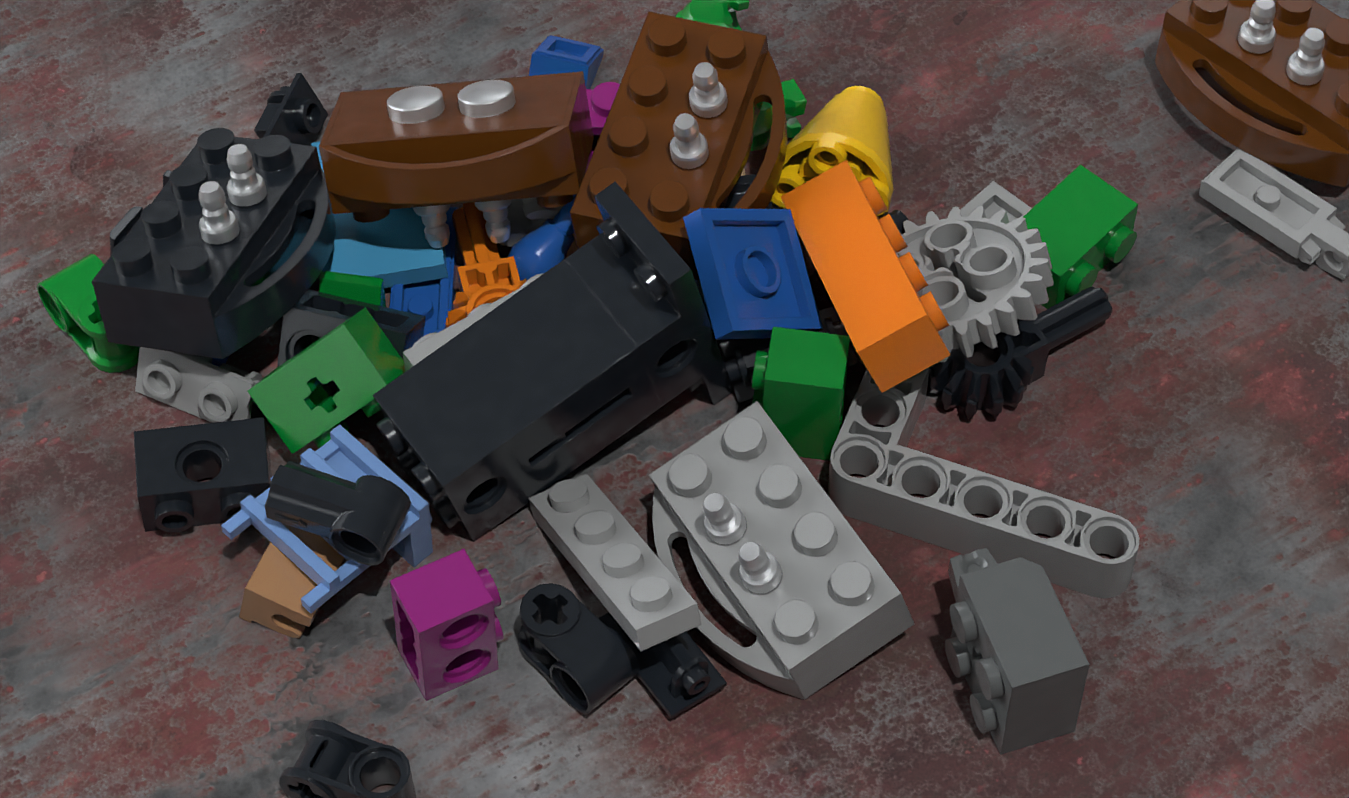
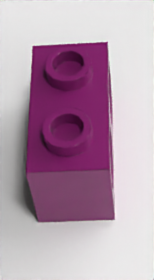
[390,549,504,701]

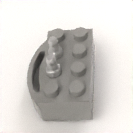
[649,401,914,700]

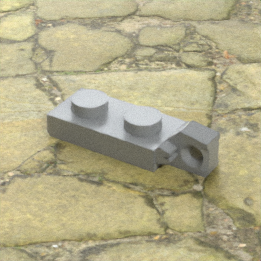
[1199,148,1349,280]

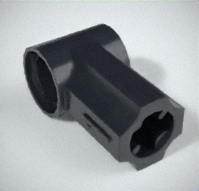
[265,461,411,565]

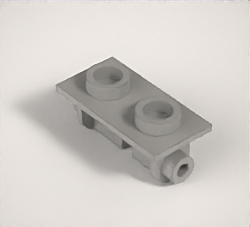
[135,347,263,423]

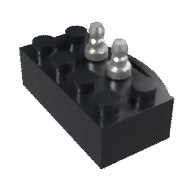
[92,128,336,359]

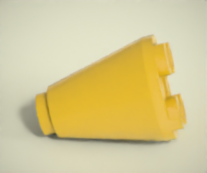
[771,86,893,216]

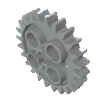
[897,206,1054,362]

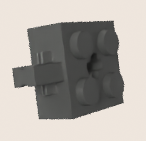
[945,548,1090,755]

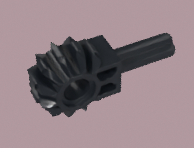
[928,287,1112,420]

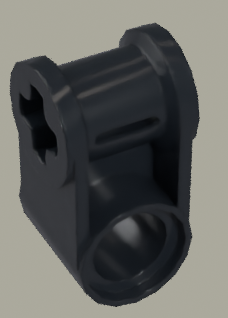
[518,583,640,714]
[279,720,416,798]

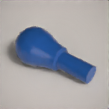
[508,194,577,281]

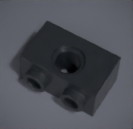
[134,417,272,532]

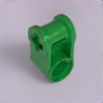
[37,253,140,373]

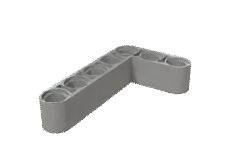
[827,367,1140,599]

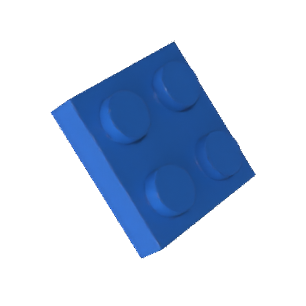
[683,208,823,340]

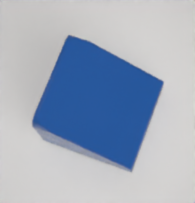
[529,35,604,89]

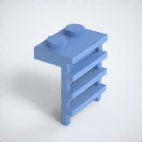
[221,424,433,613]

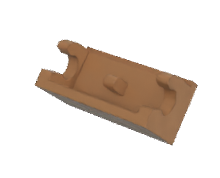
[239,523,345,638]

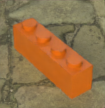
[780,160,951,393]

